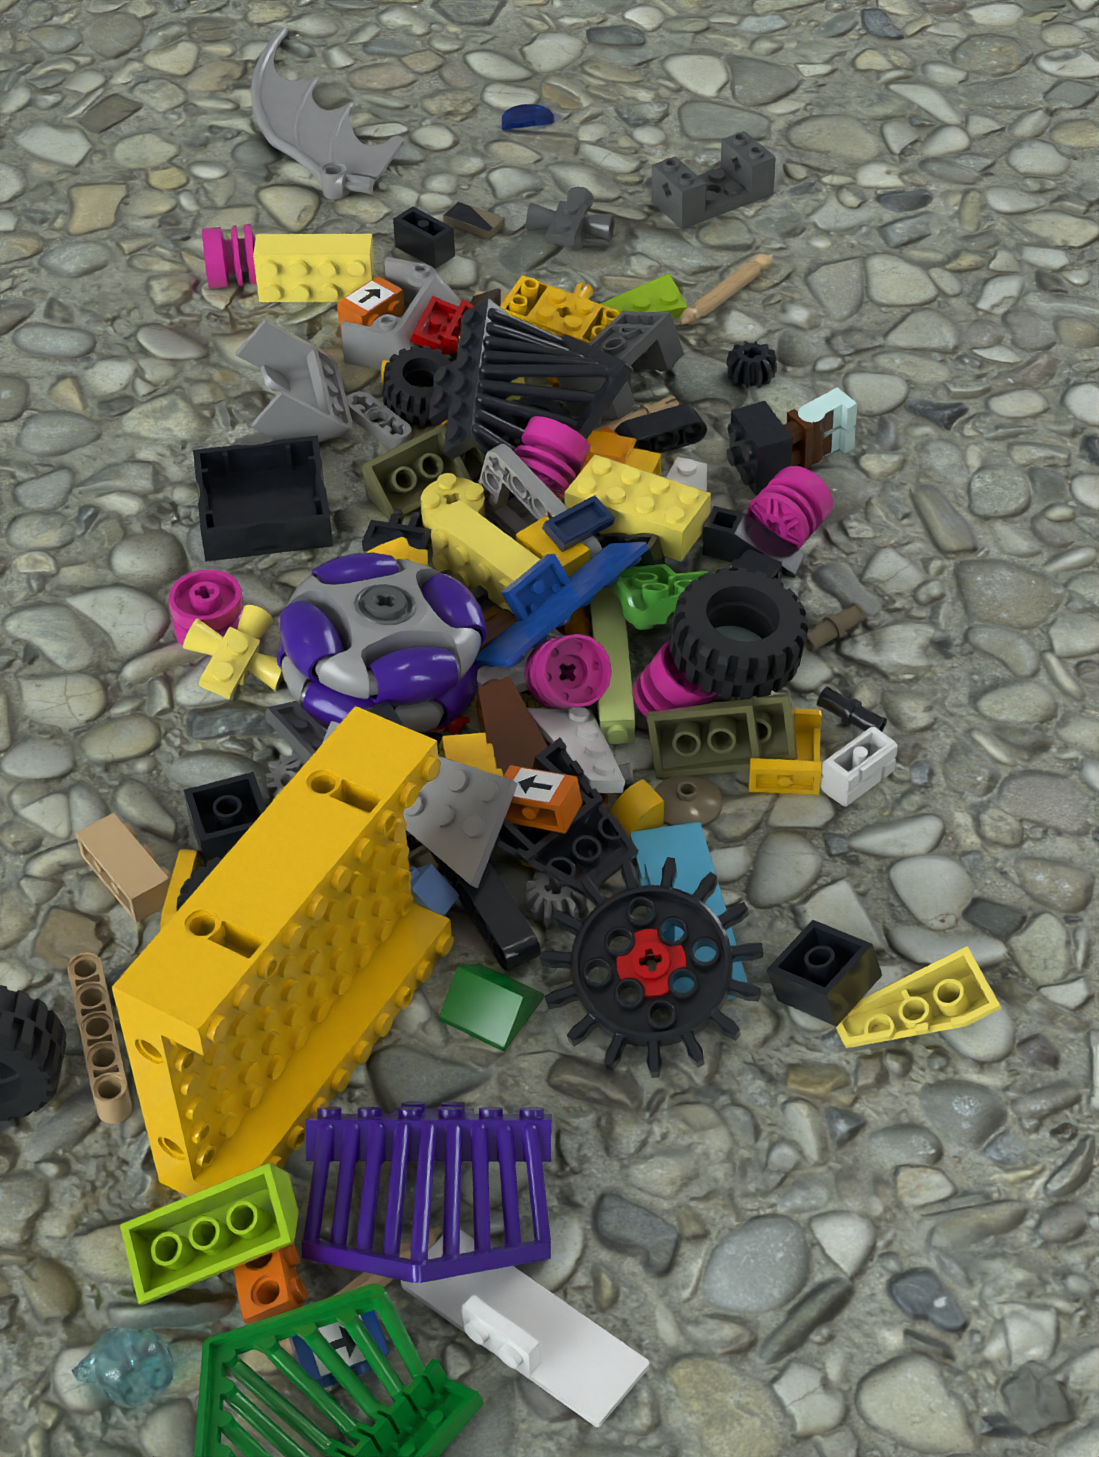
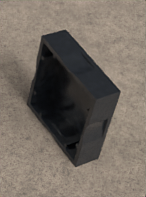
[193,435,333,562]

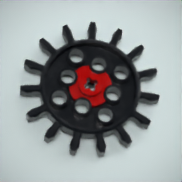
[540,857,763,1078]

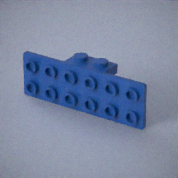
[473,542,649,668]

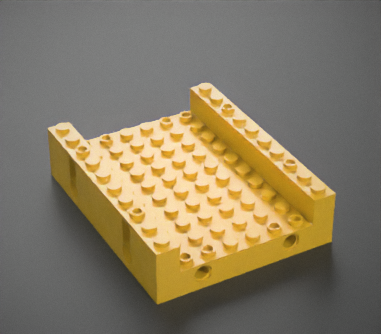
[112,706,454,1197]

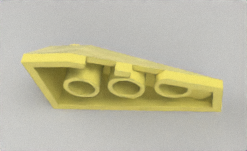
[835,946,1002,1048]

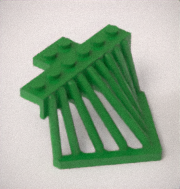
[194,1283,484,1457]

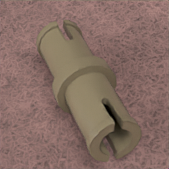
[805,602,866,652]

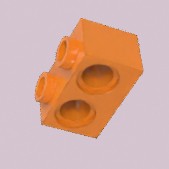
[233,1243,307,1325]

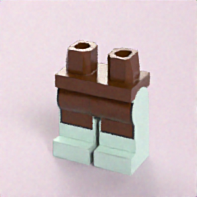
[784,387,857,470]

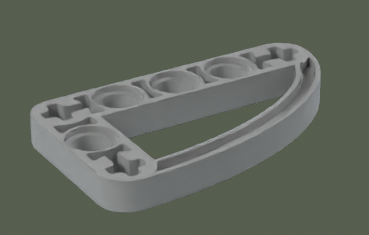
[478,444,602,559]

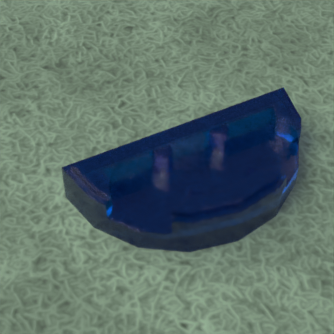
[502,104,554,130]

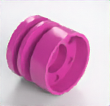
[202,224,257,289]
[514,416,590,498]
[747,466,833,549]
[524,634,612,709]
[632,641,718,719]

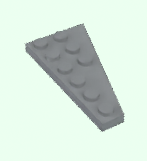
[322,721,518,888]

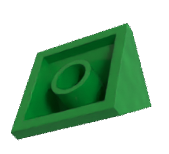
[439,963,544,1052]

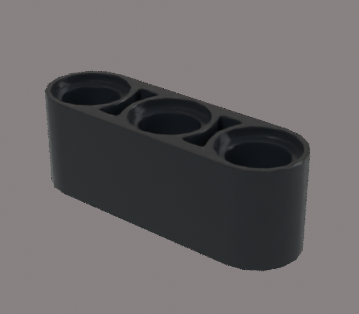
[614,404,708,454]

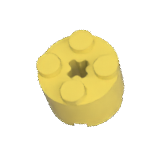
[421,473,486,529]

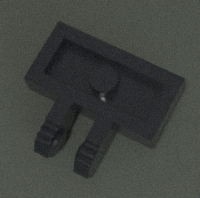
[362,509,432,552]

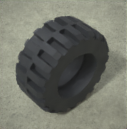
[669,567,809,700]
[0,985,66,1121]

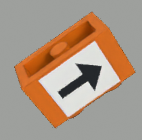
[337,276,405,327]
[503,765,582,833]

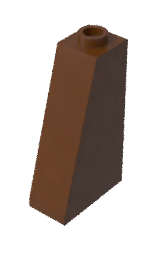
[476,676,548,776]

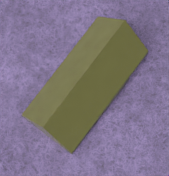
[362,422,486,520]
[646,693,797,779]

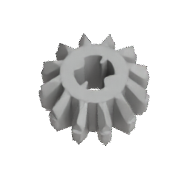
[524,872,586,929]

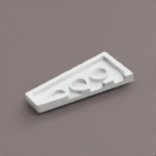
[527,707,625,793]

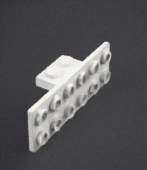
[401,1229,649,1427]

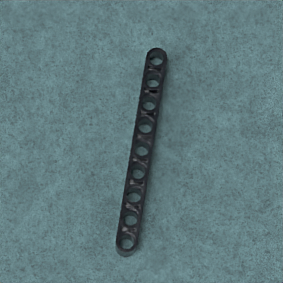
[364,700,541,971]

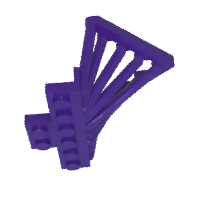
[302,1101,552,1283]

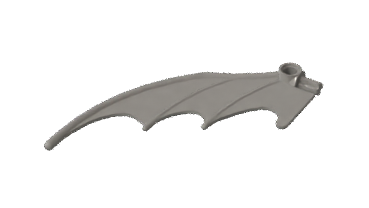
[251,27,404,199]

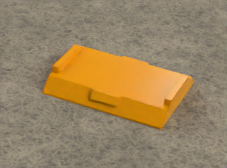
[585,431,637,464]

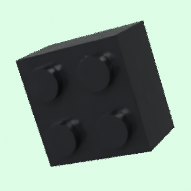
[726,401,793,496]
[184,772,266,867]
[767,920,882,1027]

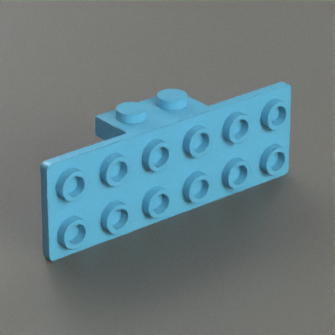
[630,822,747,1000]

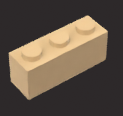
[76,812,172,923]

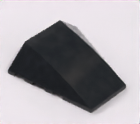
[495,737,639,897]

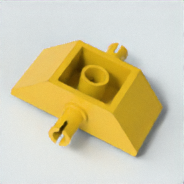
[500,275,622,344]

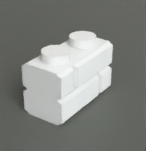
[820,727,898,807]

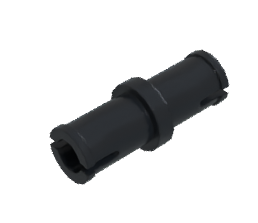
[816,686,887,732]

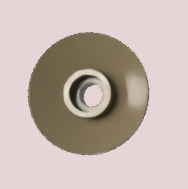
[654,775,722,828]

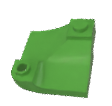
[607,564,709,630]

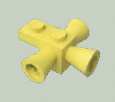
[183,605,284,700]

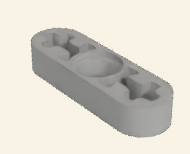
[347,392,412,449]

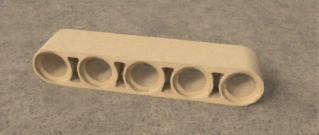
[68,952,132,1124]

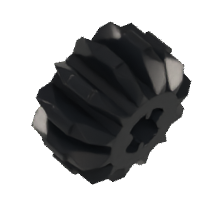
[726,340,777,388]

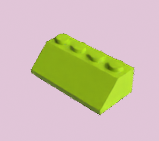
[120,1163,299,1305]

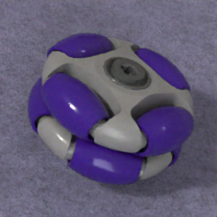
[277,553,486,733]

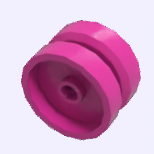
[168,570,243,646]

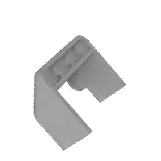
[341,257,461,370]
[236,319,353,442]

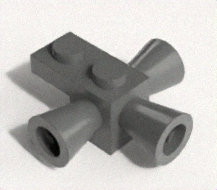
[526,186,615,248]

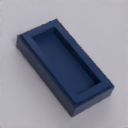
[542,495,615,552]

